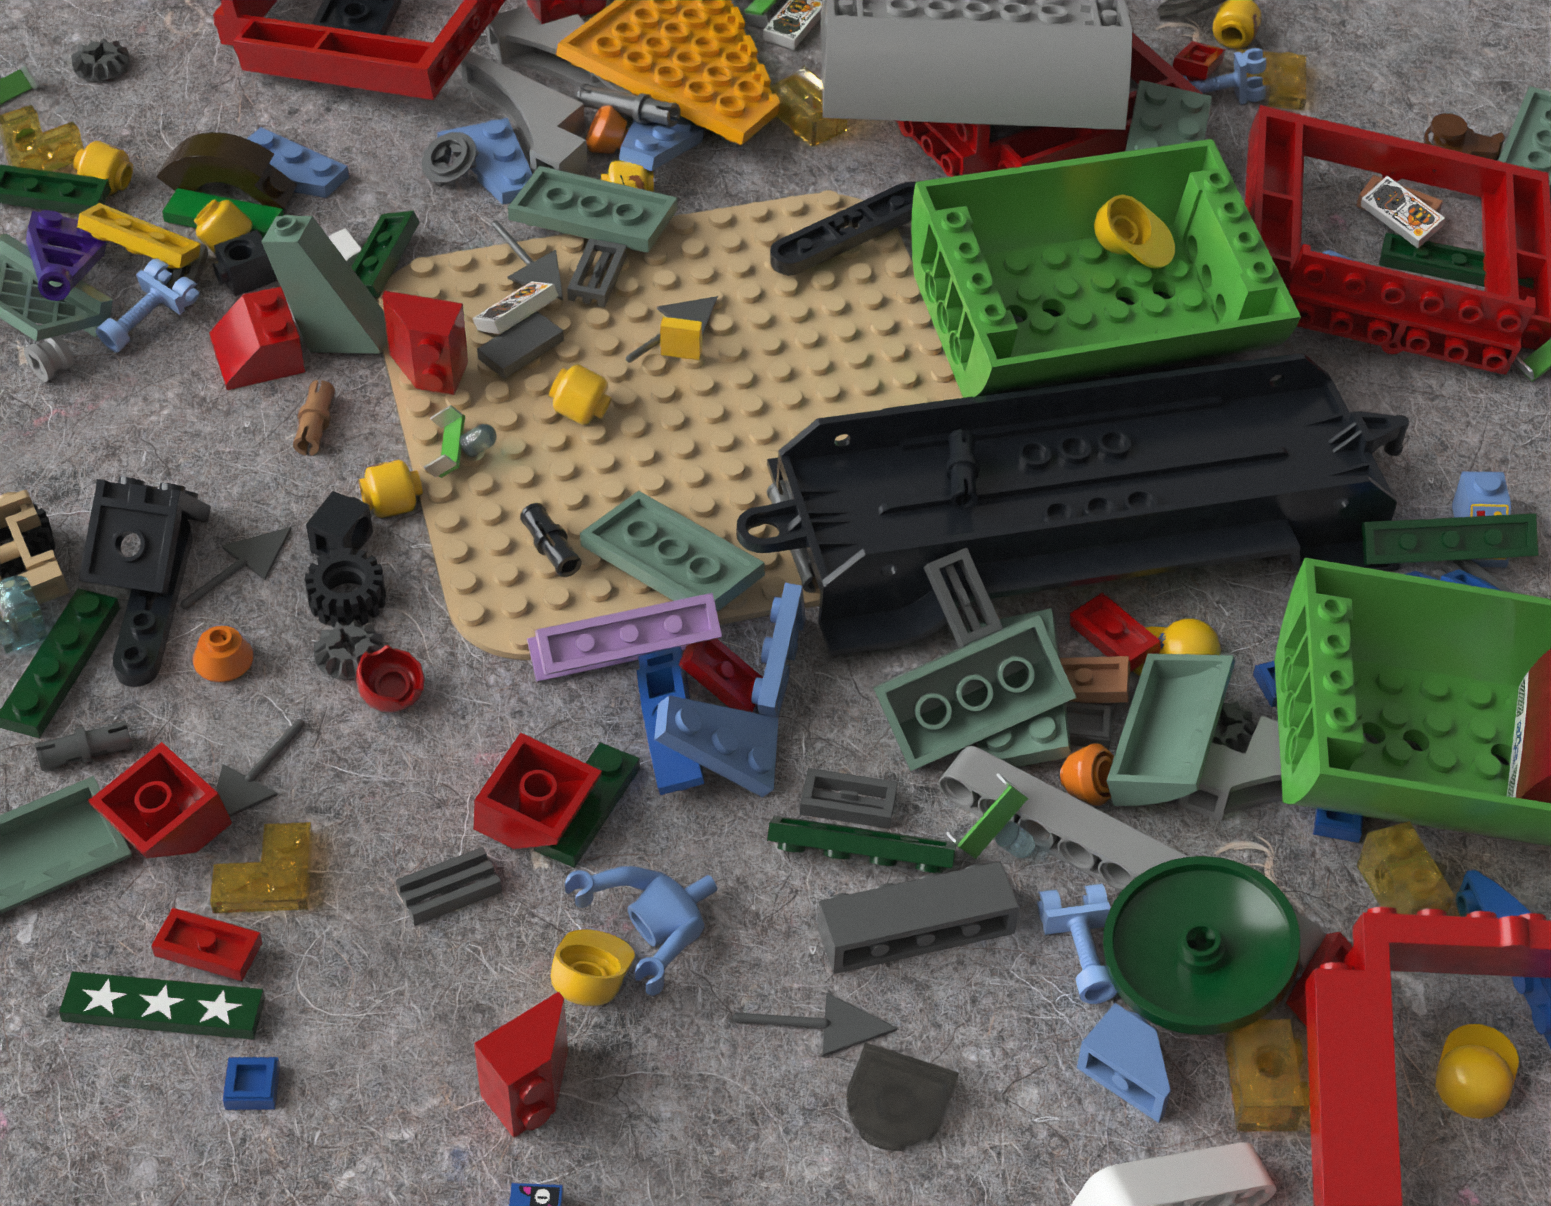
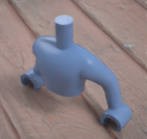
[565,866,718,996]

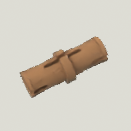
[293,380,335,456]

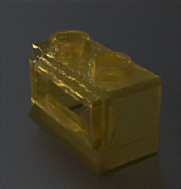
[770,65,848,147]

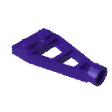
[26,210,108,301]

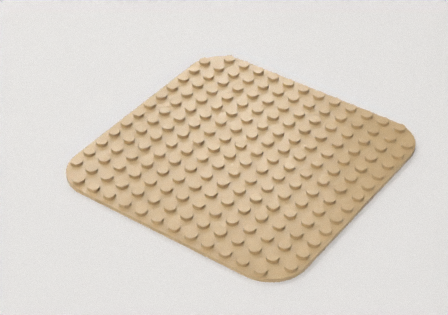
[375,190,963,660]

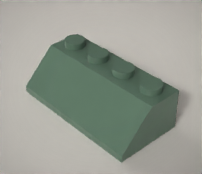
[873,615,1076,771]

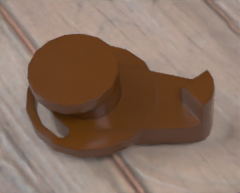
[1423,113,1505,161]

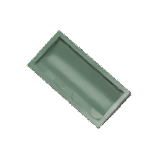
[1106,654,1235,806]
[0,776,132,914]

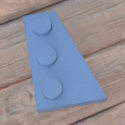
[619,117,704,171]
[437,118,533,205]
[247,127,349,198]
[752,583,806,718]
[654,695,779,797]

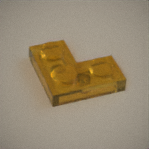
[1233,49,1306,110]
[0,104,84,171]
[210,822,313,913]

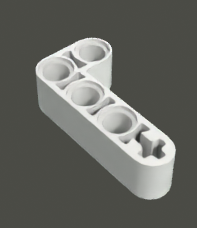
[1071,1142,1276,1206]

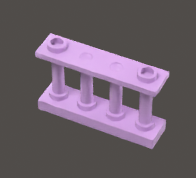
[527,593,722,682]

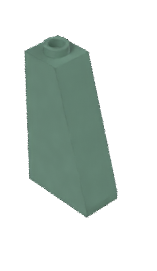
[261,215,388,354]

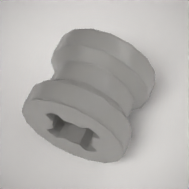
[24,335,75,382]

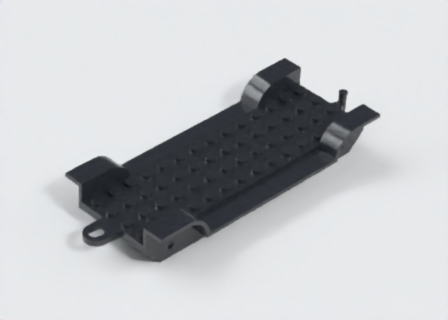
[736,353,1409,657]

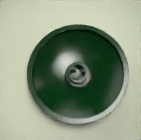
[1103,856,1300,1035]

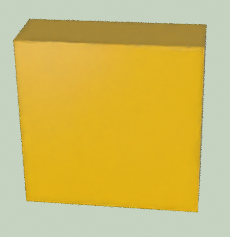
[660,317,702,360]

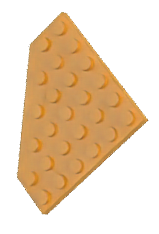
[556,0,780,146]

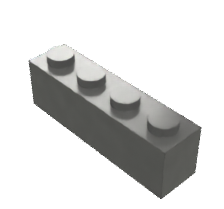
[818,861,1019,974]

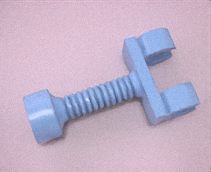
[1183,48,1266,105]
[96,258,200,353]
[1037,884,1117,1004]

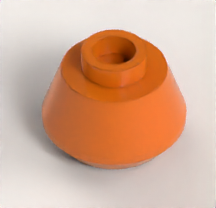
[586,105,629,154]
[193,626,254,682]
[1060,743,1114,806]

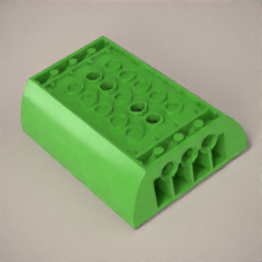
[911,139,1301,398]
[1274,558,1551,847]

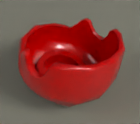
[356,645,425,713]

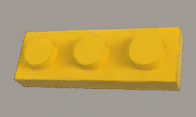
[77,203,201,269]

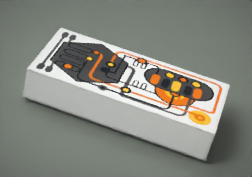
[763,0,822,50]
[1361,176,1445,248]
[473,281,558,334]

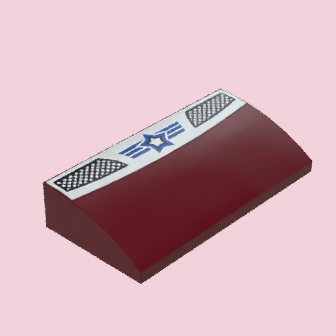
[1507,649,1551,803]

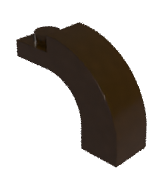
[156,132,297,210]

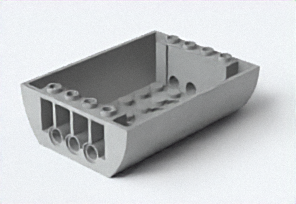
[821,0,1132,130]

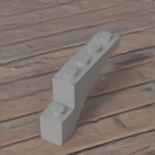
[487,6,634,127]
[461,51,588,175]
[1178,716,1283,821]

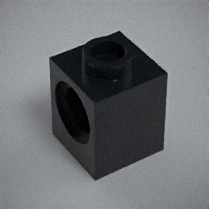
[212,230,278,297]
[306,491,373,559]

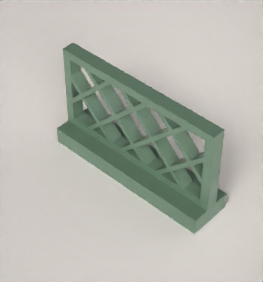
[0,233,113,341]

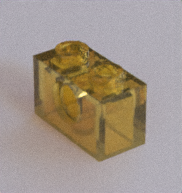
[1357,821,1455,915]
[1224,1019,1310,1132]

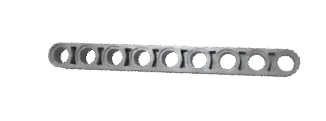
[939,746,1325,981]

